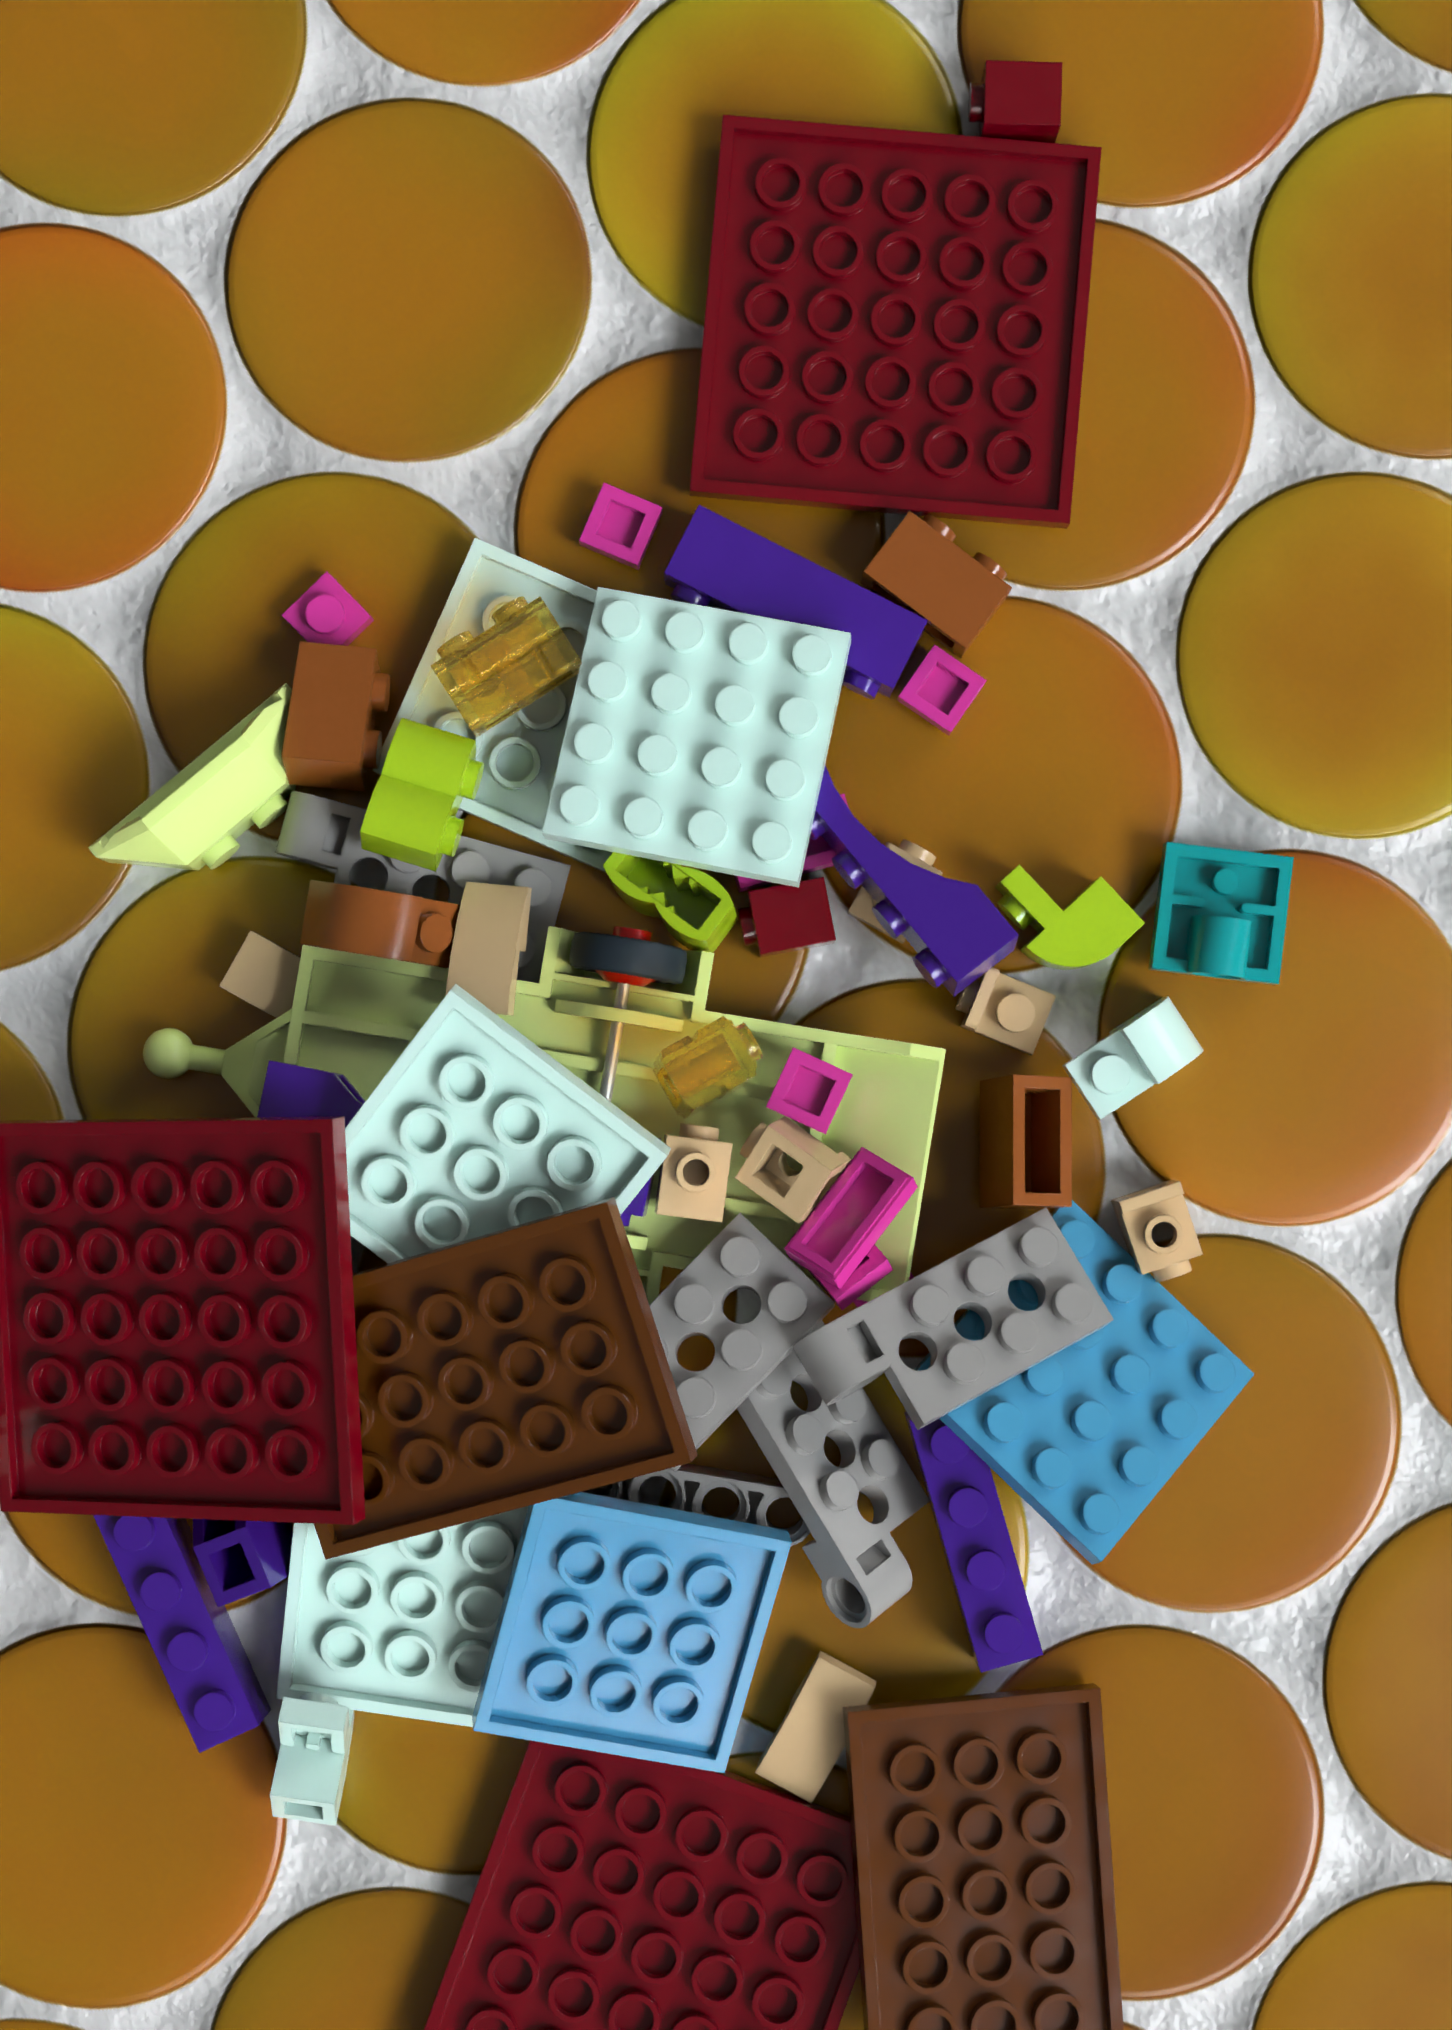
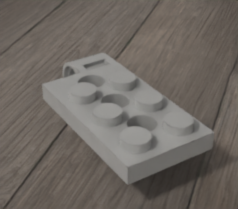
[275,791,571,983]
[793,1208,1114,1430]
[649,1213,835,1472]
[737,1320,930,1628]

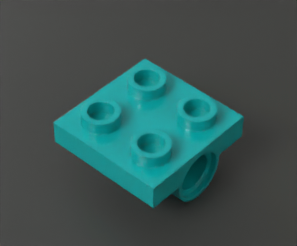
[1148,842,1294,985]

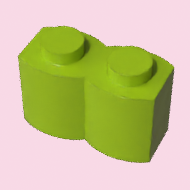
[360,718,484,872]
[603,852,738,953]

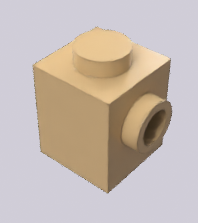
[655,1123,733,1222]

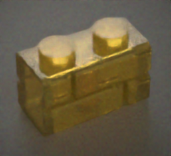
[430,596,582,738]
[652,1016,763,1119]

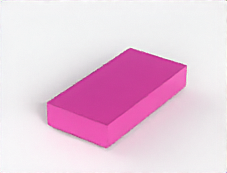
[784,1147,918,1289]

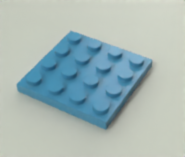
[914,1200,1254,1565]
[472,1492,792,1773]

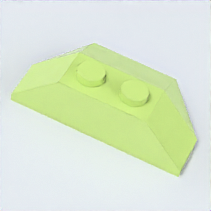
[88,683,296,871]

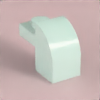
[1062,996,1204,1120]
[270,1693,354,1826]

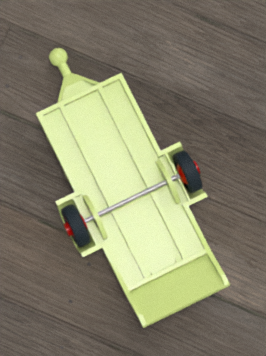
[143,926,946,1305]

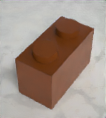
[861,511,1012,658]
[281,641,390,792]
[980,1074,1072,1210]

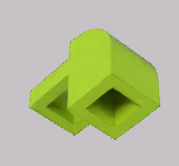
[995,864,1145,970]

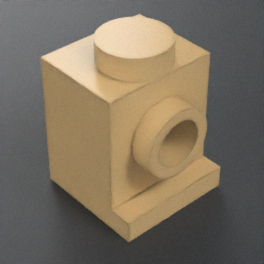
[735,1116,852,1224]
[1111,1180,1203,1282]

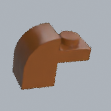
[300,880,460,968]

